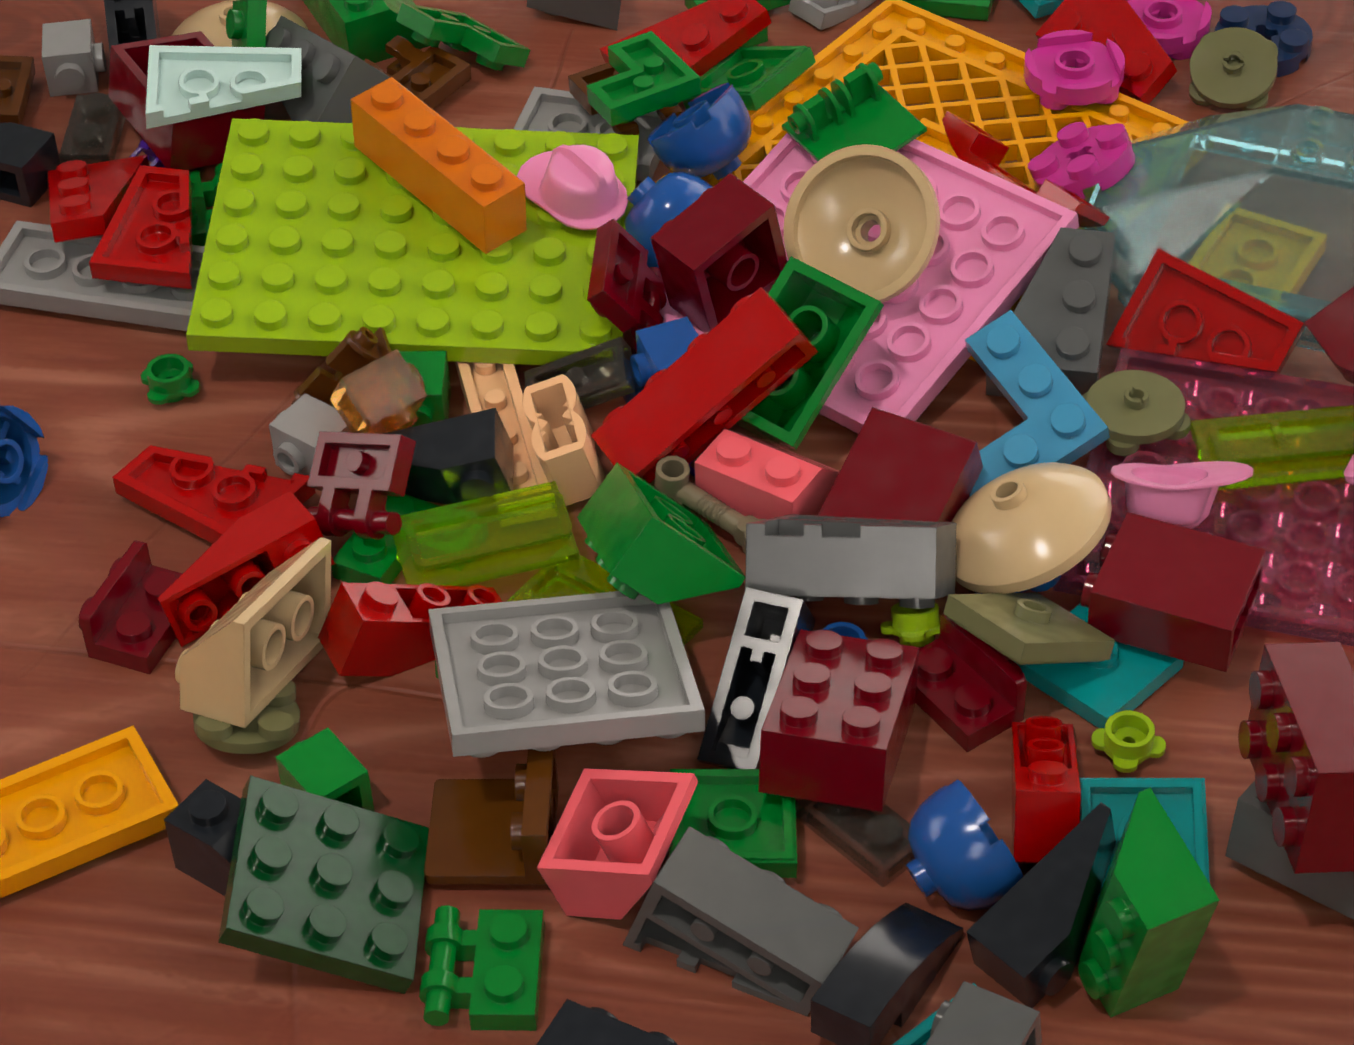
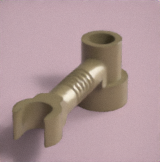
[650,456,765,555]

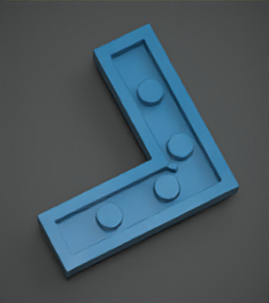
[965,310,1110,496]

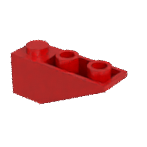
[157,491,335,647]
[318,581,502,676]
[1012,716,1081,863]

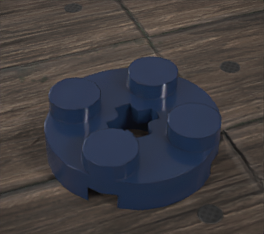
[1214,1,1313,78]

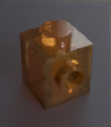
[330,349,427,434]

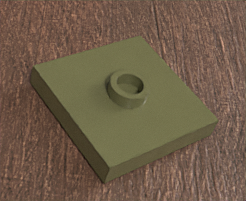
[943,592,1115,665]

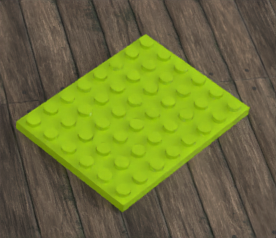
[186,118,639,369]

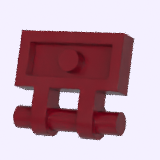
[587,219,667,351]
[307,431,416,539]

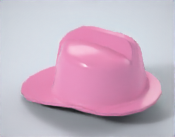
[517,144,628,230]
[1111,461,1254,529]

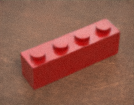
[591,287,818,484]

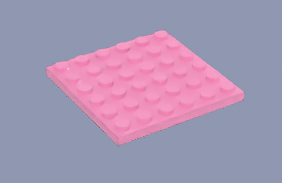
[660,133,1079,434]

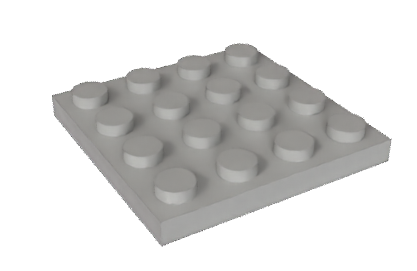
[428,591,705,758]

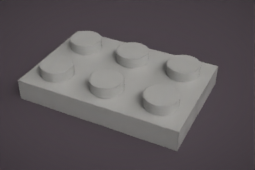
[513,86,663,181]

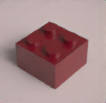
[650,173,788,333]

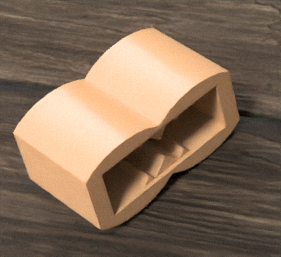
[522,374,605,506]

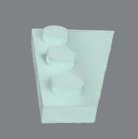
[146,45,302,129]

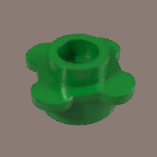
[141,354,200,405]

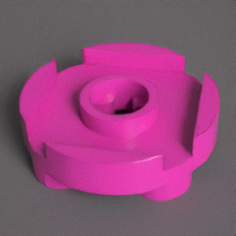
[1127,0,1212,60]
[1024,30,1125,110]
[1028,122,1135,199]

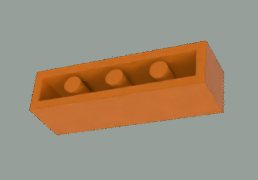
[350,77,527,254]

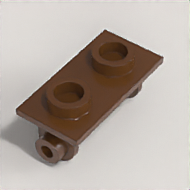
[291,327,396,415]

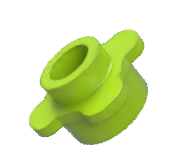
[880,603,940,647]
[1091,710,1166,773]

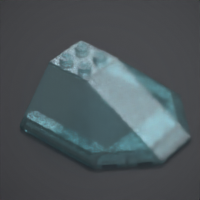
[1078,104,1354,352]

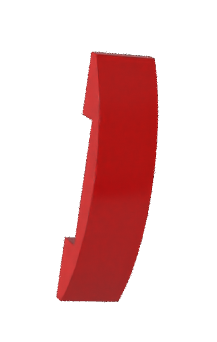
[942,111,1110,227]

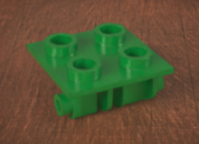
[782,62,927,162]

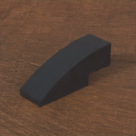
[811,903,963,1045]

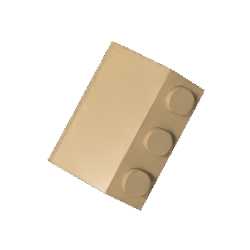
[175,537,331,728]

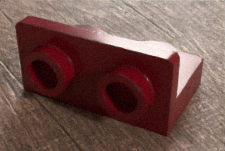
[78,540,183,675]
[915,614,1027,752]

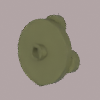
[1189,27,1278,113]
[1082,370,1191,456]
[193,681,300,754]

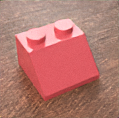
[694,429,840,519]
[537,768,699,920]

